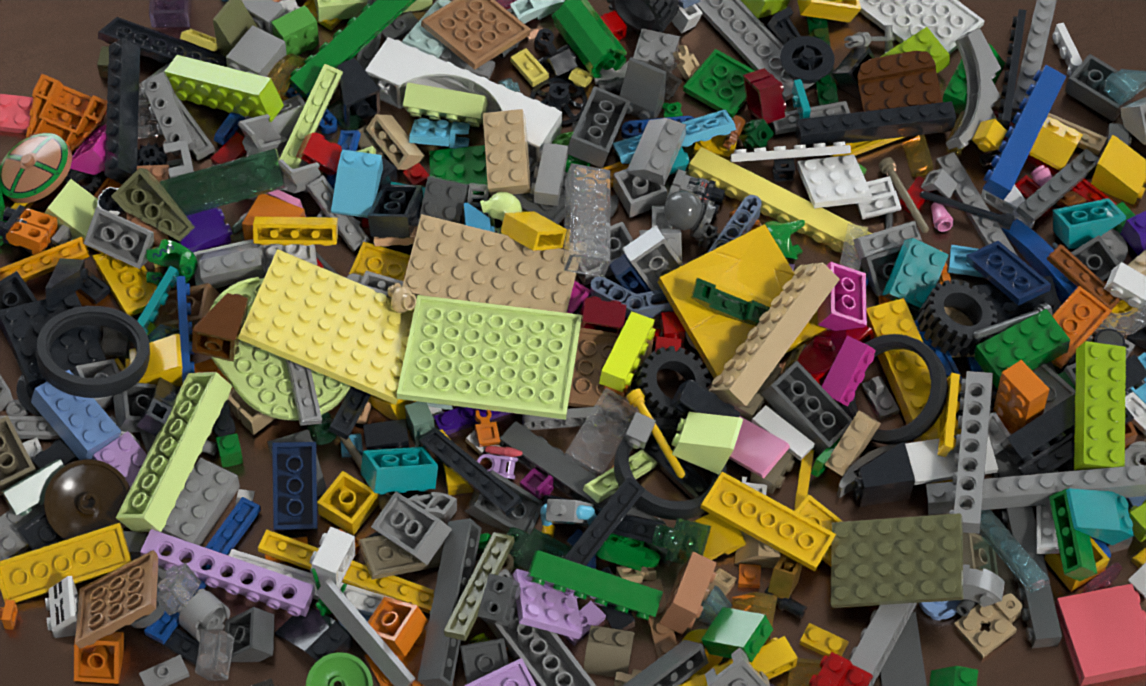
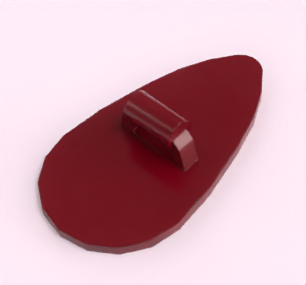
[797,328,846,374]

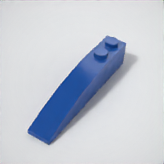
[1001,219,1078,304]

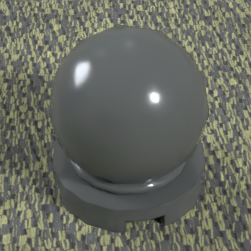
[664,190,715,239]

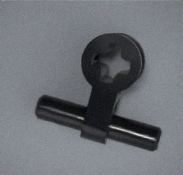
[534,28,572,66]

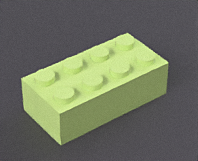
[403,82,489,127]

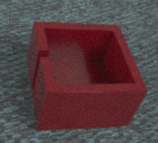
[743,68,786,124]
[580,296,627,334]

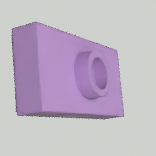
[563,601,606,646]

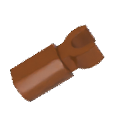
[722,115,745,150]

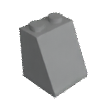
[226,25,288,78]

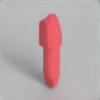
[485,446,523,457]

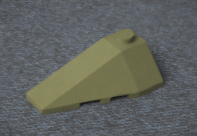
[111,168,195,241]

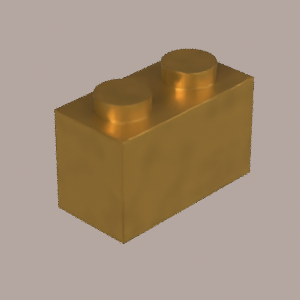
[768,554,803,599]

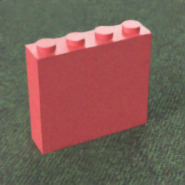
[1055,584,1146,686]

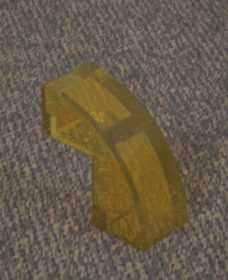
[267,53,306,96]

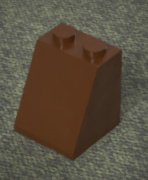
[192,293,248,362]

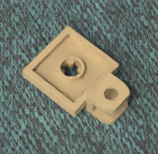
[954,593,1022,658]

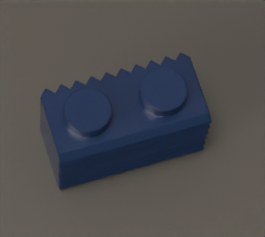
[609,254,651,294]

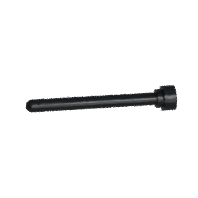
[920,191,1015,230]

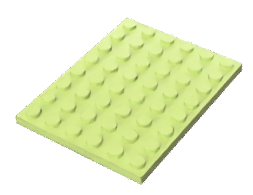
[397,295,582,420]

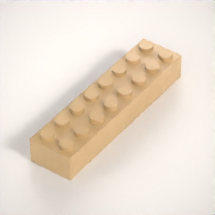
[709,263,840,407]

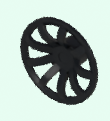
[530,78,588,126]

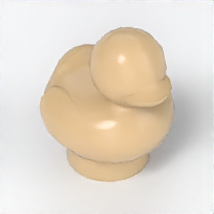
[387,283,416,313]

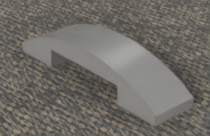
[837,443,906,498]

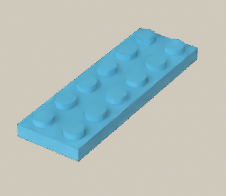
[613,110,736,164]

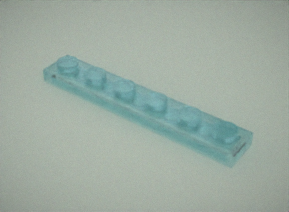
[980,510,1049,593]

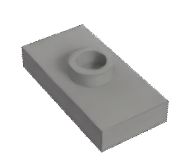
[139,655,190,686]

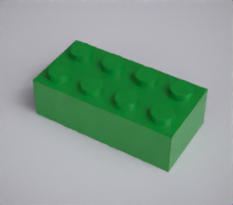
[974,309,1070,389]

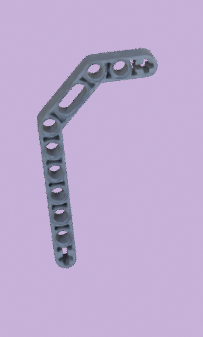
[590,195,761,319]

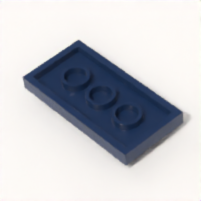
[966,241,1051,305]

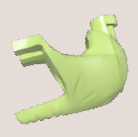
[480,192,523,235]

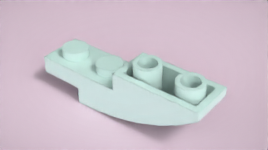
[507,0,565,24]

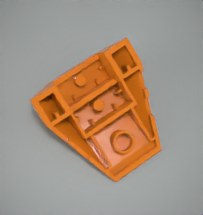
[26,74,107,153]

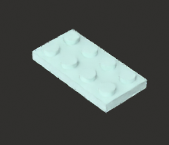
[402,0,452,58]

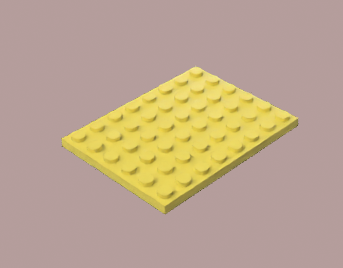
[238,249,415,405]

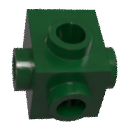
[739,119,774,151]

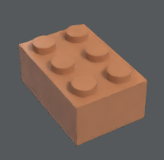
[659,552,717,635]

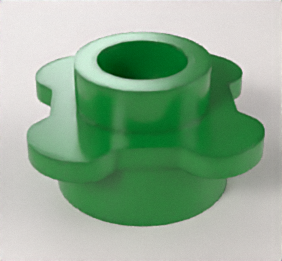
[662,102,683,118]

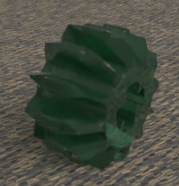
[306,412,336,446]

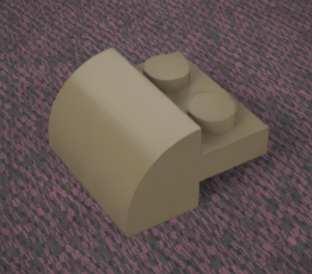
[584,625,634,677]

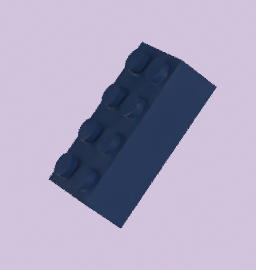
[272,442,318,531]

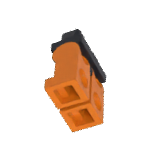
[0,205,58,255]

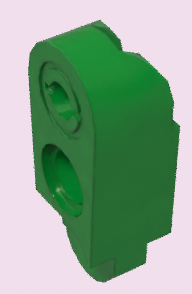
[595,533,660,571]

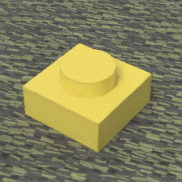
[568,67,593,87]

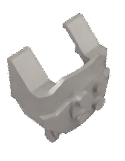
[238,114,321,193]

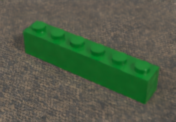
[527,550,663,620]

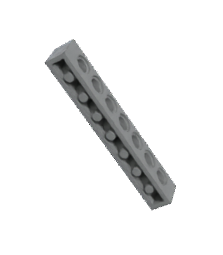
[950,371,993,534]

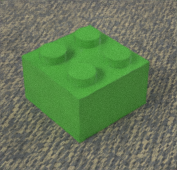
[271,5,319,60]

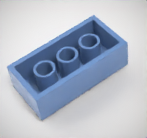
[31,370,121,460]

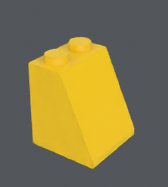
[1091,135,1146,205]
[125,334,183,387]

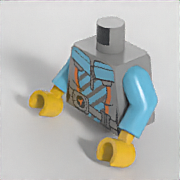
[540,499,597,539]

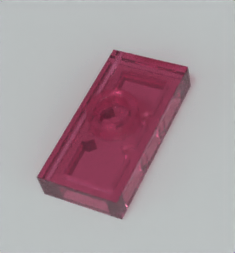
[1082,562,1122,593]

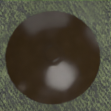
[44,459,130,540]

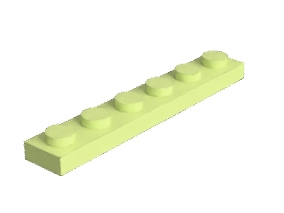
[276,64,343,171]

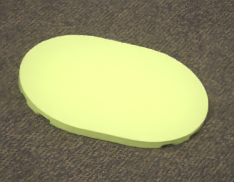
[210,277,351,420]

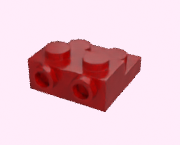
[809,652,873,686]

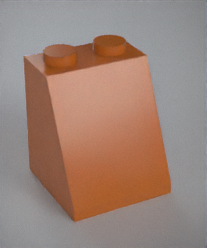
[242,192,305,241]

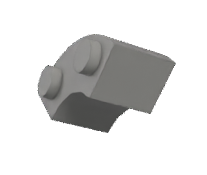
[408,492,457,524]
[963,565,1005,607]

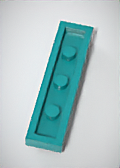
[130,266,179,341]

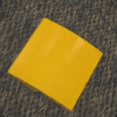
[688,514,746,560]

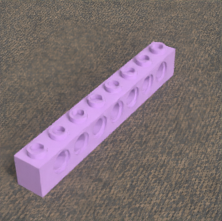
[140,529,315,617]

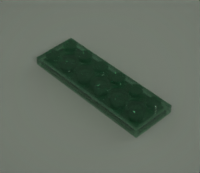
[160,148,286,216]

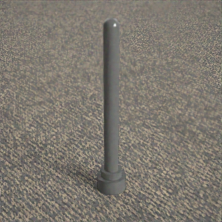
[973,303,1053,339]

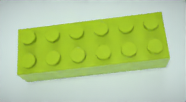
[164,55,284,122]
[1074,341,1126,471]

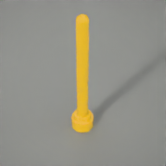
[626,389,685,478]

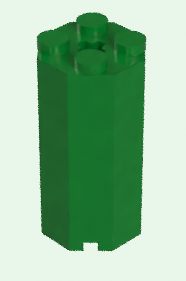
[552,0,627,79]

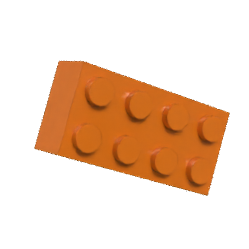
[992,360,1050,435]

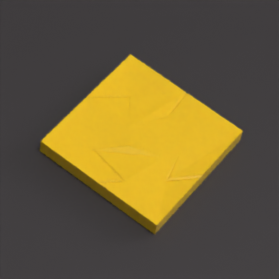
[657,224,827,379]

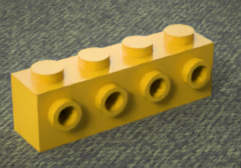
[253,217,338,246]

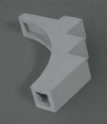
[946,28,1001,149]

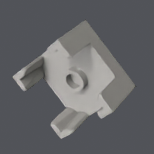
[163,140,198,199]
[705,648,770,686]

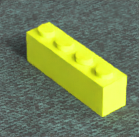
[599,311,656,392]

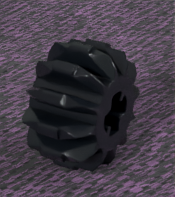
[137,142,168,166]

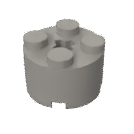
[178,588,230,642]

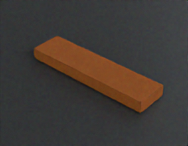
[1047,244,1122,310]

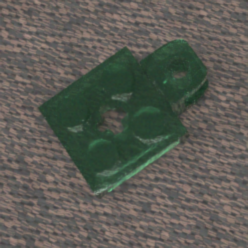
[652,518,711,564]
[506,527,572,572]

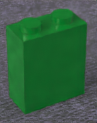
[701,607,773,663]

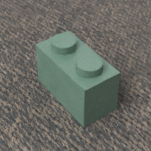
[405,401,434,447]

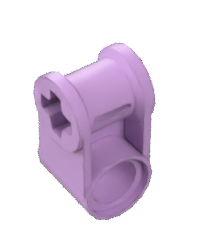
[477,454,518,479]

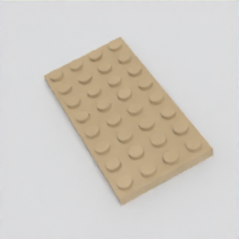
[402,214,581,313]

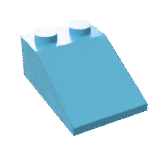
[331,150,383,218]

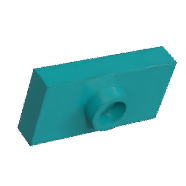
[792,79,811,119]

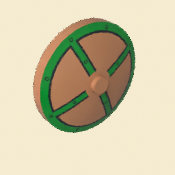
[0,133,72,203]

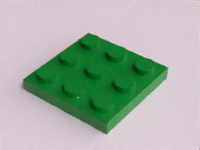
[683,49,754,118]
[430,145,491,199]

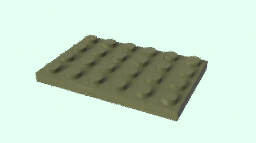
[831,513,963,608]

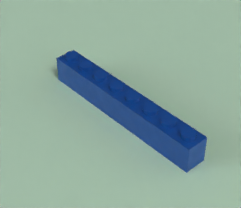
[983,65,1066,200]

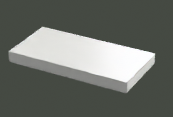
[905,433,998,485]

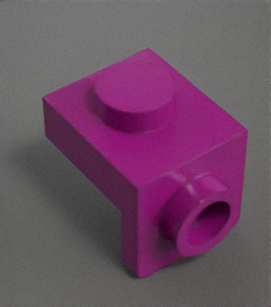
[520,468,554,499]

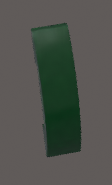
[691,278,770,326]

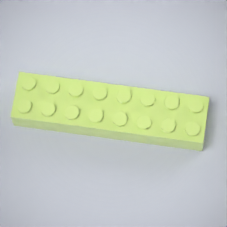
[116,372,233,532]

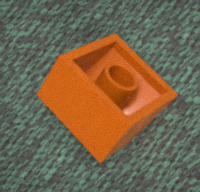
[368,596,429,656]
[74,632,124,684]

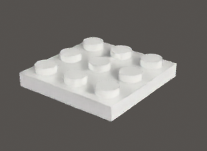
[797,155,872,208]

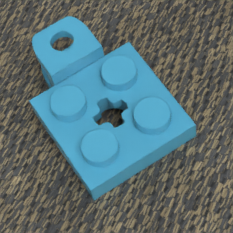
[409,118,470,148]

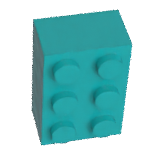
[882,238,949,312]
[361,447,438,494]

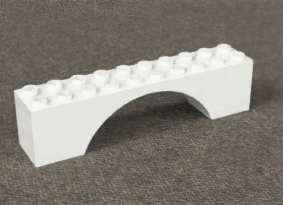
[365,37,562,165]

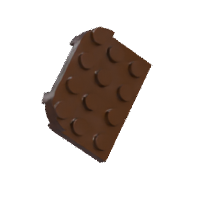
[858,51,943,112]

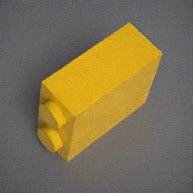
[501,211,567,251]

